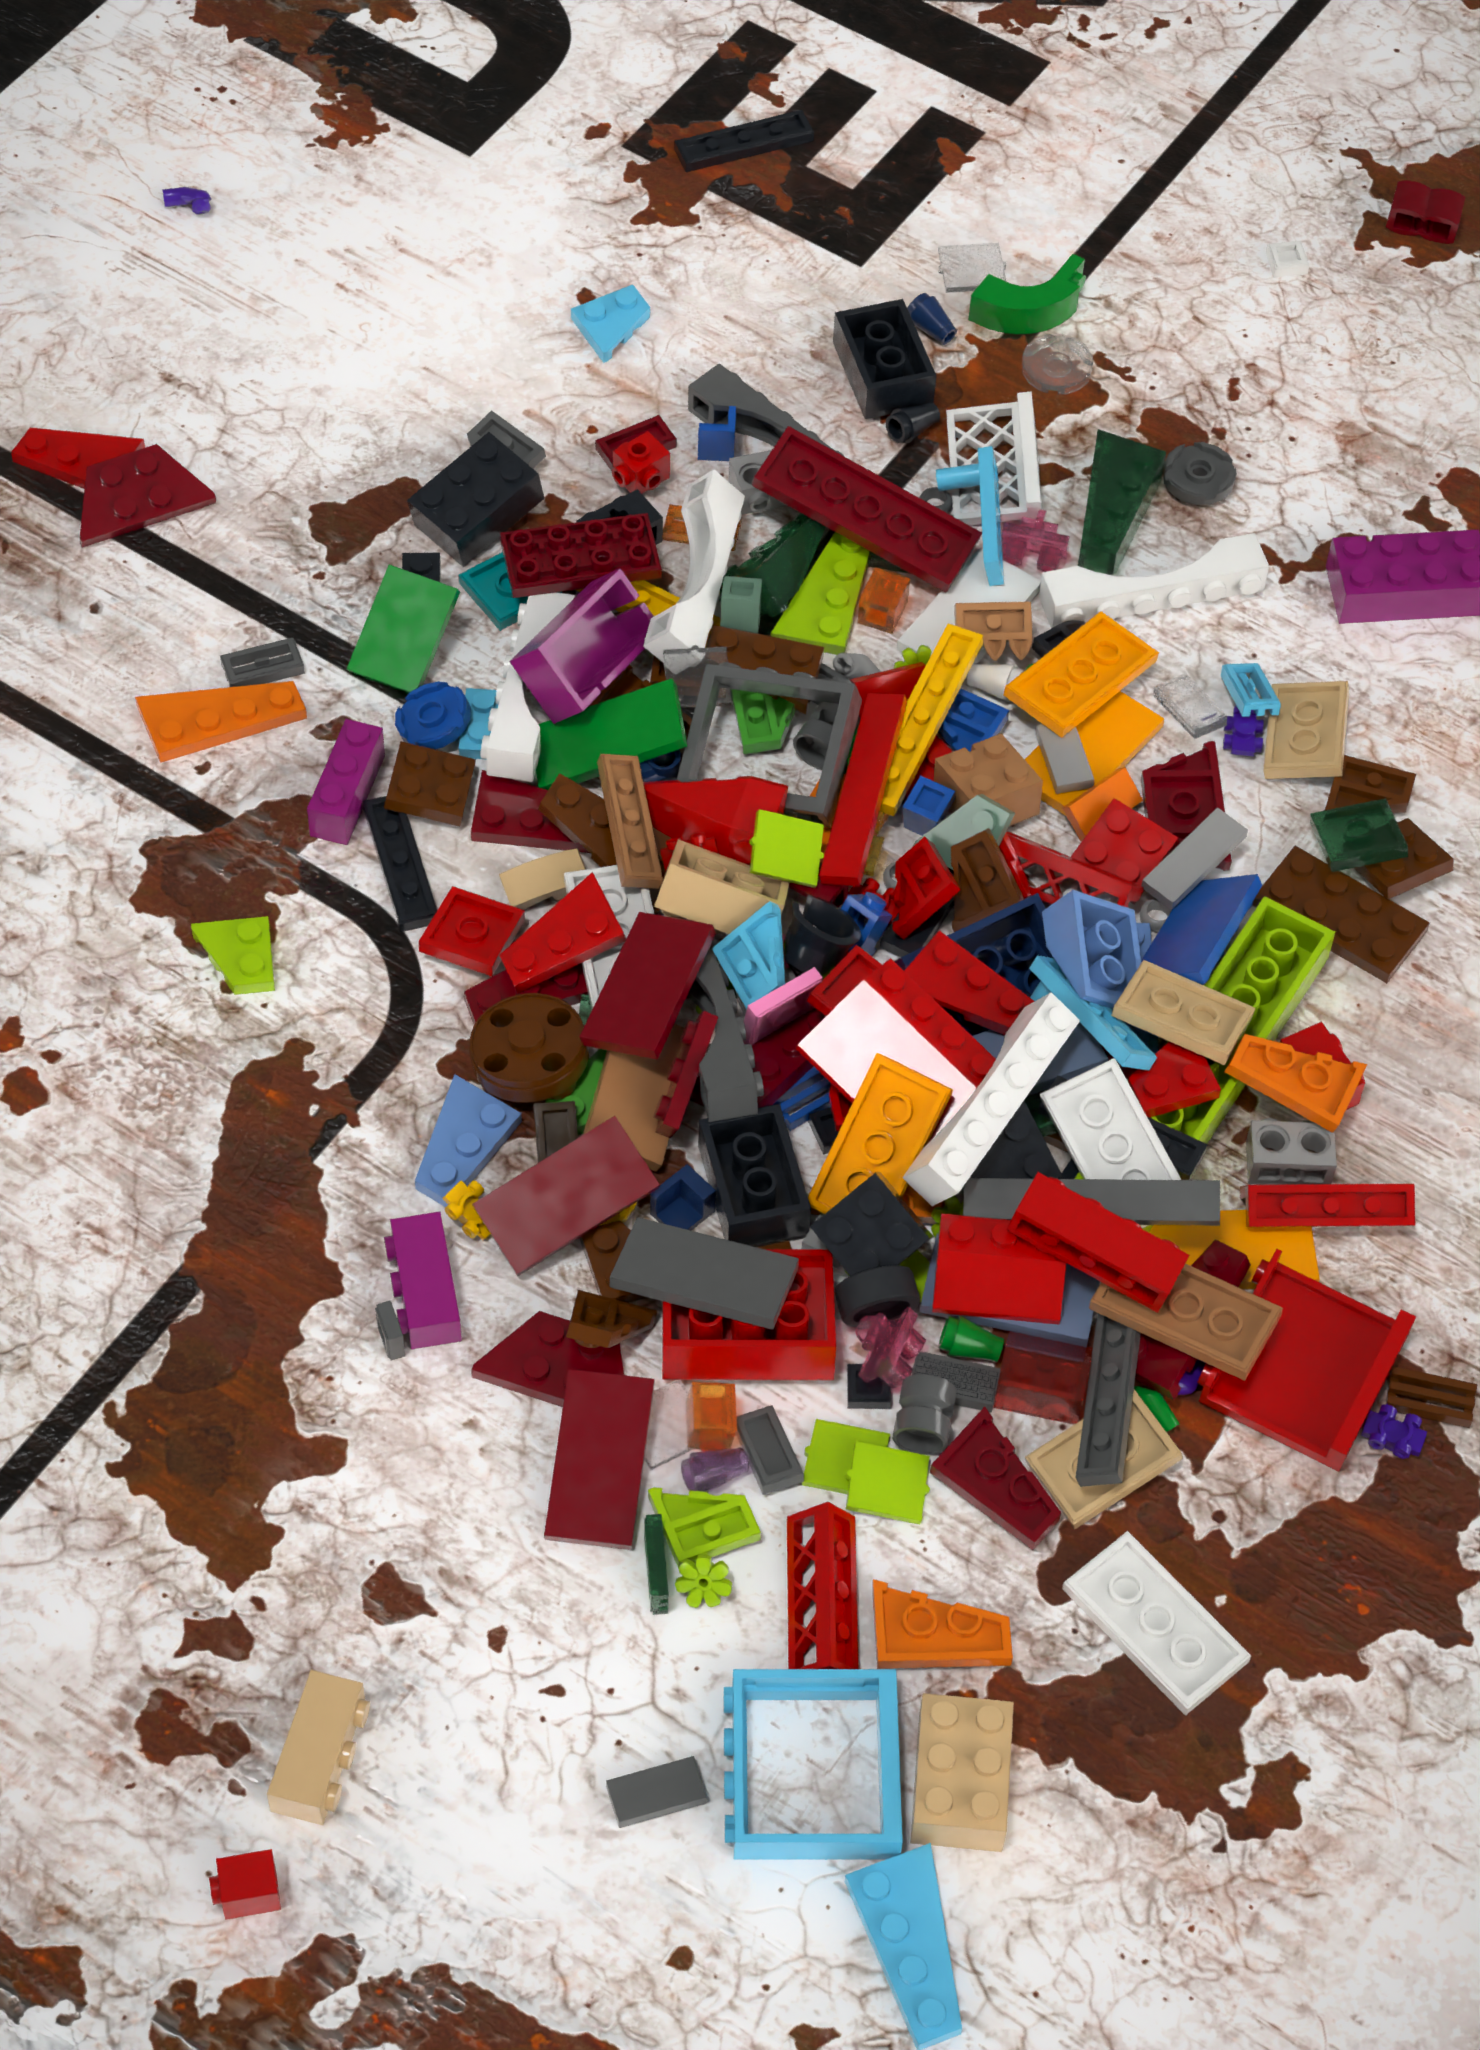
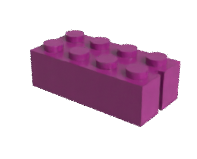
[1326,529,1480,624]
[509,568,654,724]

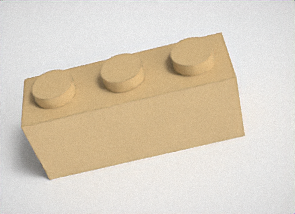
[267,1670,370,1826]

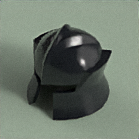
[783,895,861,979]

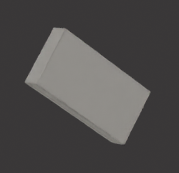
[1035,725,1094,794]

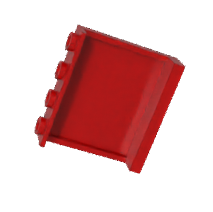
[1197,1249,1416,1472]

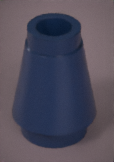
[907,293,957,345]

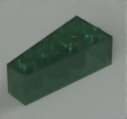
[1078,429,1166,576]

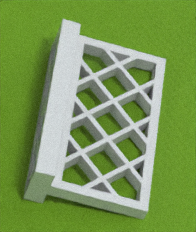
[946,391,1044,527]

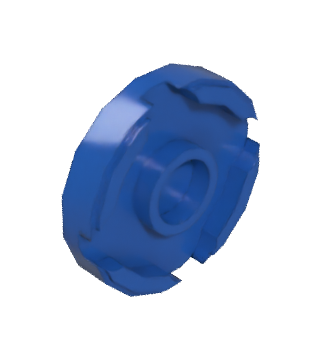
[395,681,471,749]

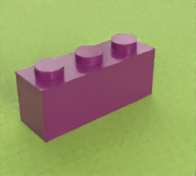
[307,719,385,845]
[384,1211,462,1350]

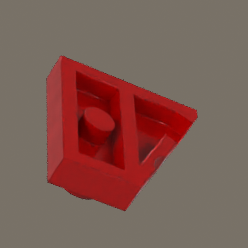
[892,836,961,940]
[1128,1041,1221,1118]

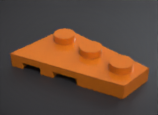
[872,1579,1013,1669]

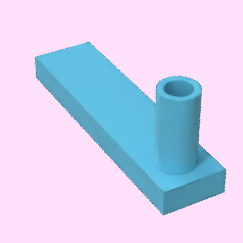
[936,446,1004,586]
[1029,955,1157,1070]

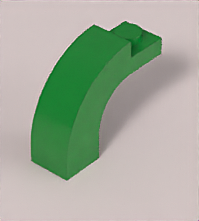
[968,254,1086,334]

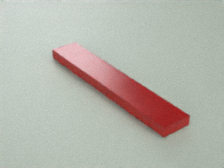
[819,693,907,886]

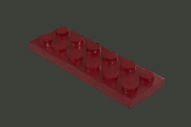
[752,426,982,593]

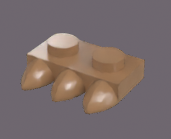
[954,602,1032,661]

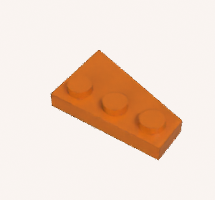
[1224,1034,1367,1133]

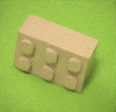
[654,839,790,934]
[910,1693,1014,1852]

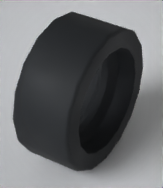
[834,1265,920,1327]

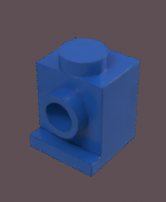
[841,892,892,956]

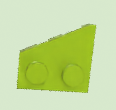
[191,916,275,995]
[648,1487,761,1569]

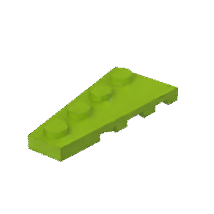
[771,532,871,655]

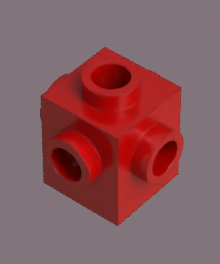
[612,431,671,494]

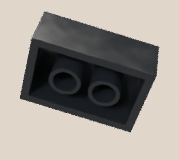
[833,299,937,419]
[407,432,545,567]
[698,1104,811,1246]

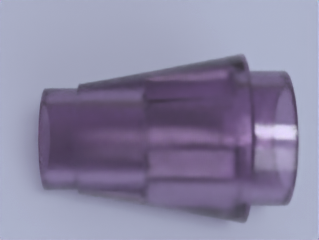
[681,1447,749,1493]

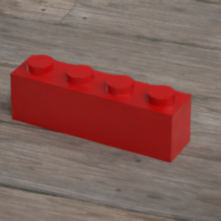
[1007,1172,1190,1313]

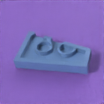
[415,1074,522,1207]

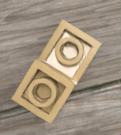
[499,848,586,910]

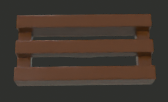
[1385,1366,1478,1428]

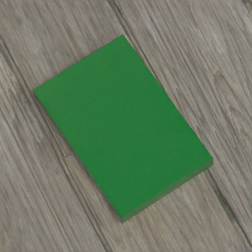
[347,565,460,694]

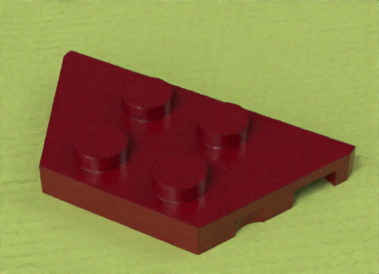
[80,444,216,548]
[1141,741,1232,871]
[471,1311,624,1407]

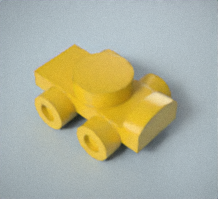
[442,1180,490,1240]

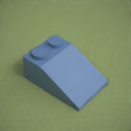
[1042,890,1142,1009]

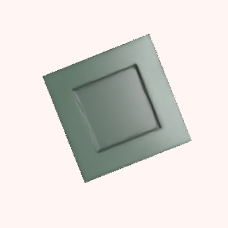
[720,576,762,634]

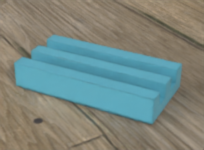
[1221,663,1281,717]

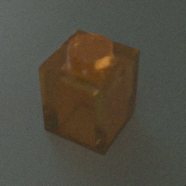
[857,567,910,634]
[685,1382,737,1453]

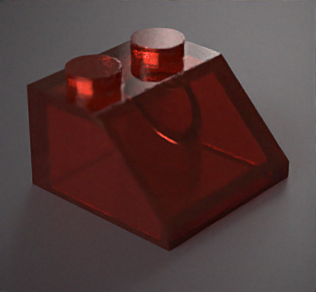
[994,1331,1093,1425]

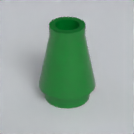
[938,1315,1004,1363]

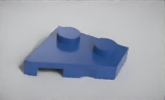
[938,688,1009,752]

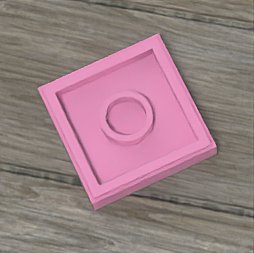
[743,967,822,1045]

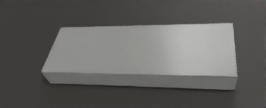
[1142,807,1248,910]

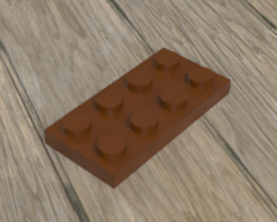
[1252,845,1430,984]

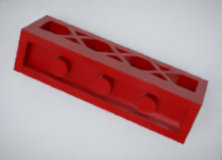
[1006,831,1144,907]
[1240,1184,1415,1227]
[787,1502,859,1669]

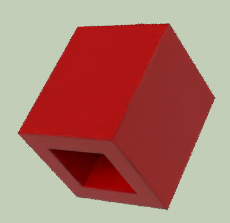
[209,1849,281,1920]

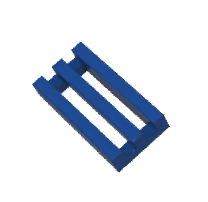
[773,1067,831,1131]

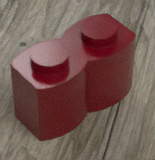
[1386,180,1466,244]

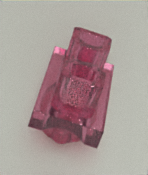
[1002,509,1070,572]
[855,1307,926,1389]

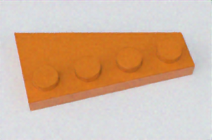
[135,681,307,763]

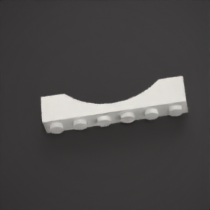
[643,469,745,673]
[1039,533,1269,628]
[480,592,575,782]
[902,992,1080,1206]

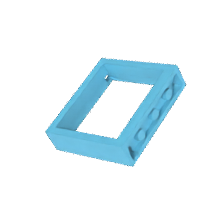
[723,1669,903,1860]

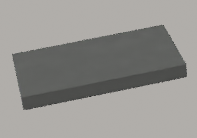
[610,1217,799,1330]

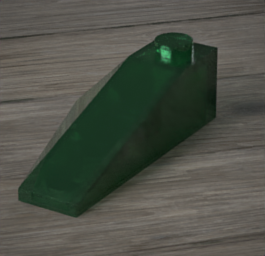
[719,513,826,617]

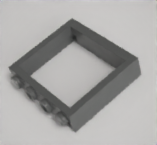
[677,662,862,828]

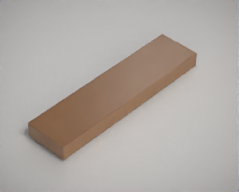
[597,754,663,889]

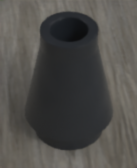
[886,402,940,443]

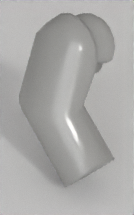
[833,652,881,679]

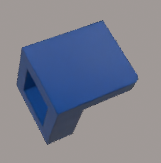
[698,406,736,461]
[902,775,956,836]

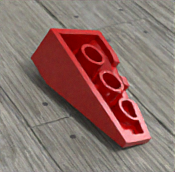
[643,776,788,866]

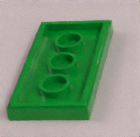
[536,678,687,790]

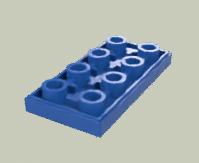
[1141,874,1262,985]

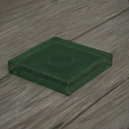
[1310,799,1408,872]

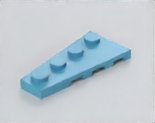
[844,1843,962,2050]

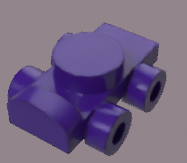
[1223,706,1264,757]
[1361,1404,1427,1459]

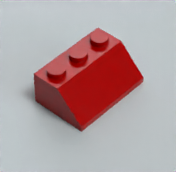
[932,1213,1066,1325]

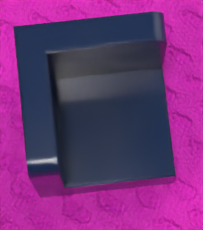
[650,1164,716,1231]

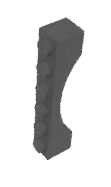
[688,363,845,457]
[687,937,764,1122]

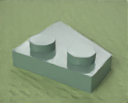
[913,794,1015,870]

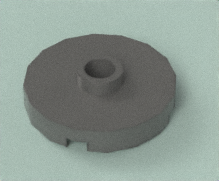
[1163,442,1237,505]

